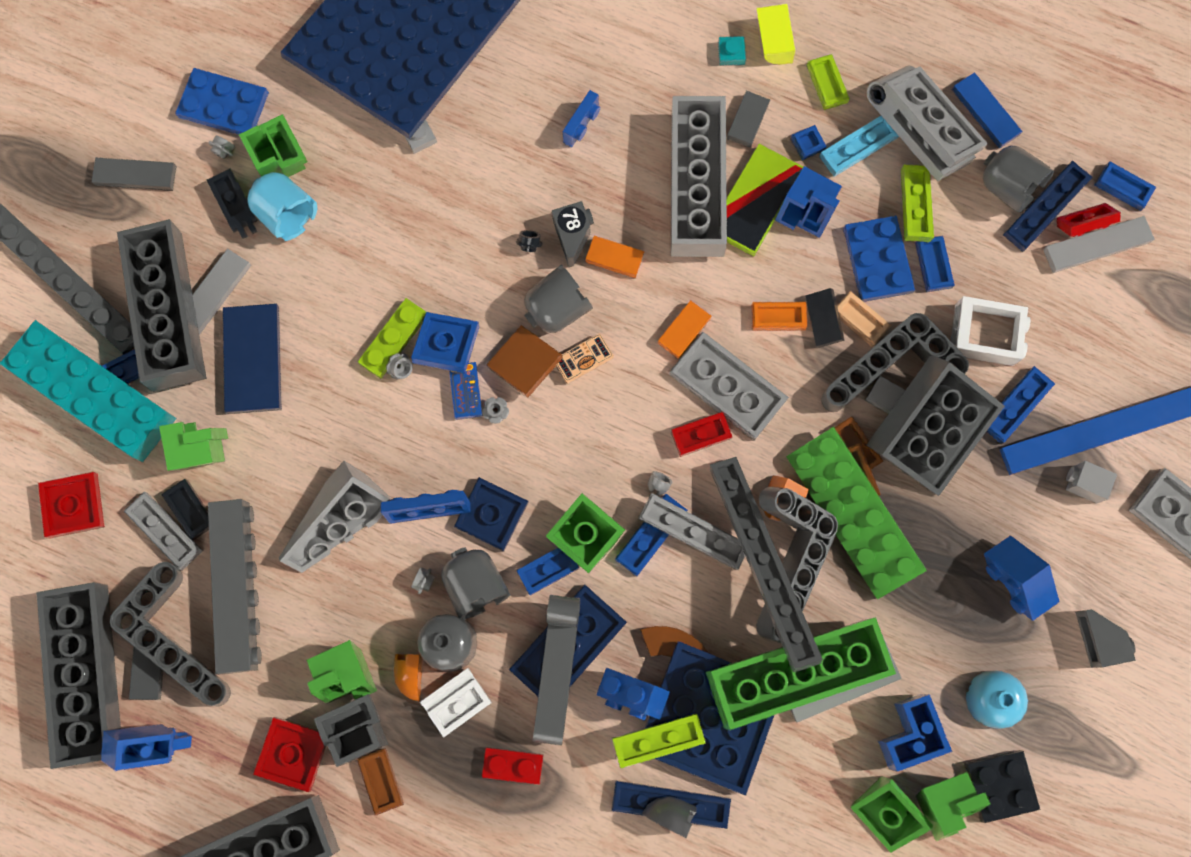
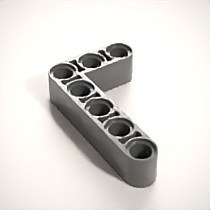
[821,313,969,412]
[756,487,838,643]
[110,562,231,707]
[533,595,580,746]

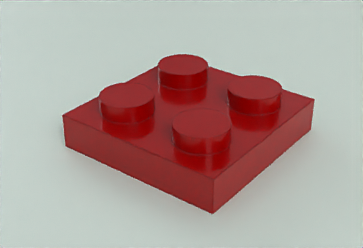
[38,472,105,539]
[253,717,326,792]

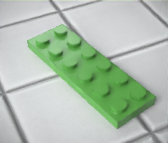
[786,427,927,600]

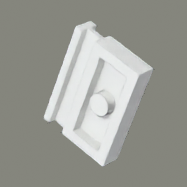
[420,668,492,737]

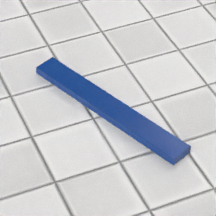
[999,388,1191,475]

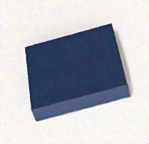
[454,477,529,552]

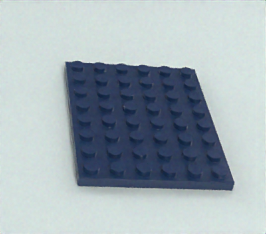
[281,0,520,139]

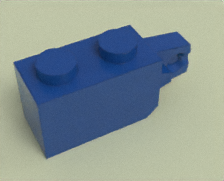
[101,724,192,771]

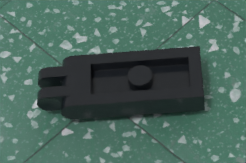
[207,168,258,239]

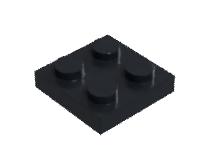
[965,750,1041,823]

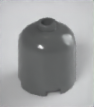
[983,146,1054,213]
[524,264,593,333]
[441,547,511,620]
[417,614,477,672]

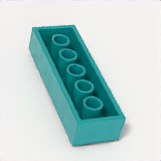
[0,320,177,462]

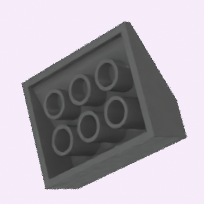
[866,355,1005,496]

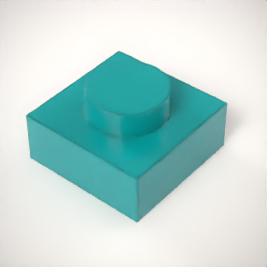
[718,36,746,66]

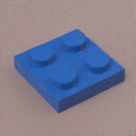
[411,312,479,373]

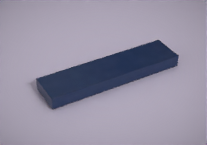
[1003,160,1092,252]
[611,780,731,829]

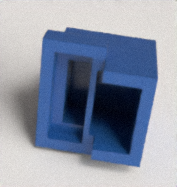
[775,166,842,238]

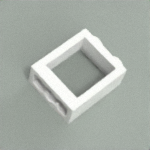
[951,296,1030,366]

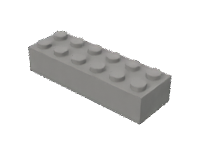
[671,96,727,257]

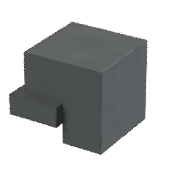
[314,694,388,767]

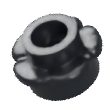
[516,230,542,252]

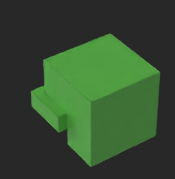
[239,114,308,177]
[159,422,228,471]
[307,640,377,704]
[916,772,990,841]

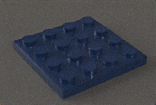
[644,641,774,796]

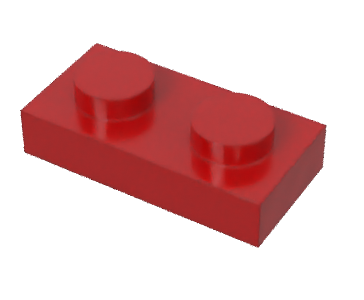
[1057,203,1121,237]
[671,412,732,457]
[482,747,544,785]

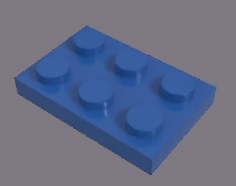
[175,68,269,135]
[843,216,915,302]

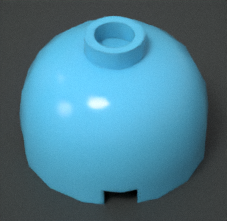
[966,670,1028,729]

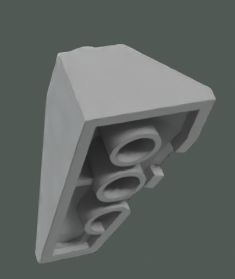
[279,461,392,573]

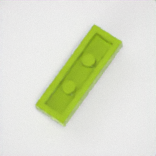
[901,164,934,242]
[358,298,426,379]
[612,714,705,768]

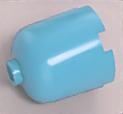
[247,172,318,241]

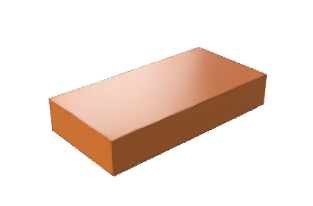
[585,235,644,278]
[657,300,712,359]
[751,302,807,331]

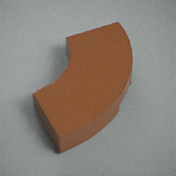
[640,626,708,657]

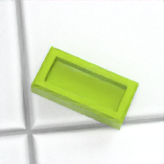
[806,54,850,110]

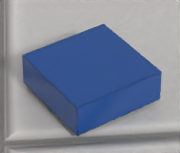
[790,125,827,161]

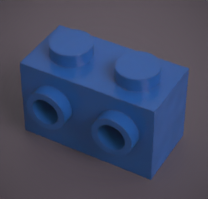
[596,667,670,720]

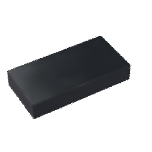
[806,288,845,348]
[161,479,209,541]

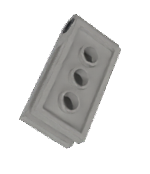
[867,66,988,181]

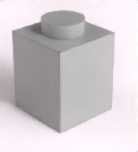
[1066,461,1117,503]

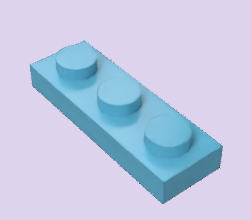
[819,116,899,177]

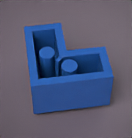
[984,535,1060,621]
[878,694,952,772]

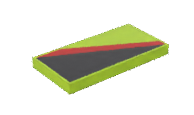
[726,143,803,257]

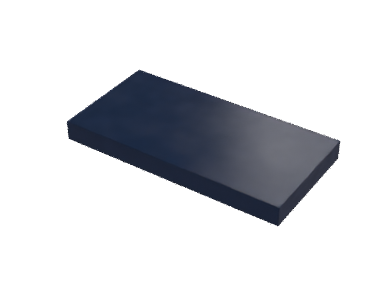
[223,303,282,414]
[509,585,627,696]

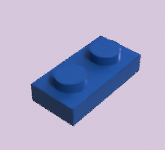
[563,90,601,148]
[516,548,580,596]

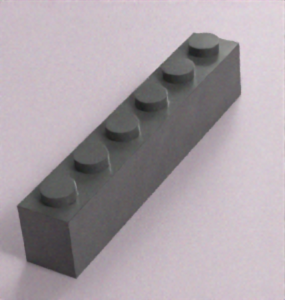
[208,499,262,674]

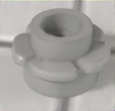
[209,135,235,159]
[386,353,413,379]
[482,397,509,424]
[411,567,435,594]

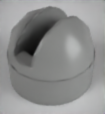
[648,471,672,495]

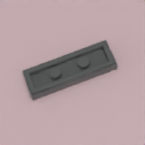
[92,157,177,191]

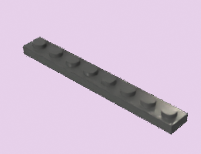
[0,203,134,354]
[710,457,823,673]

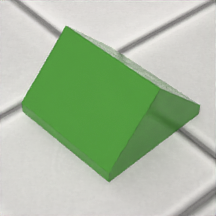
[546,493,625,573]
[850,776,933,853]

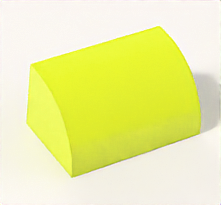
[756,4,795,64]

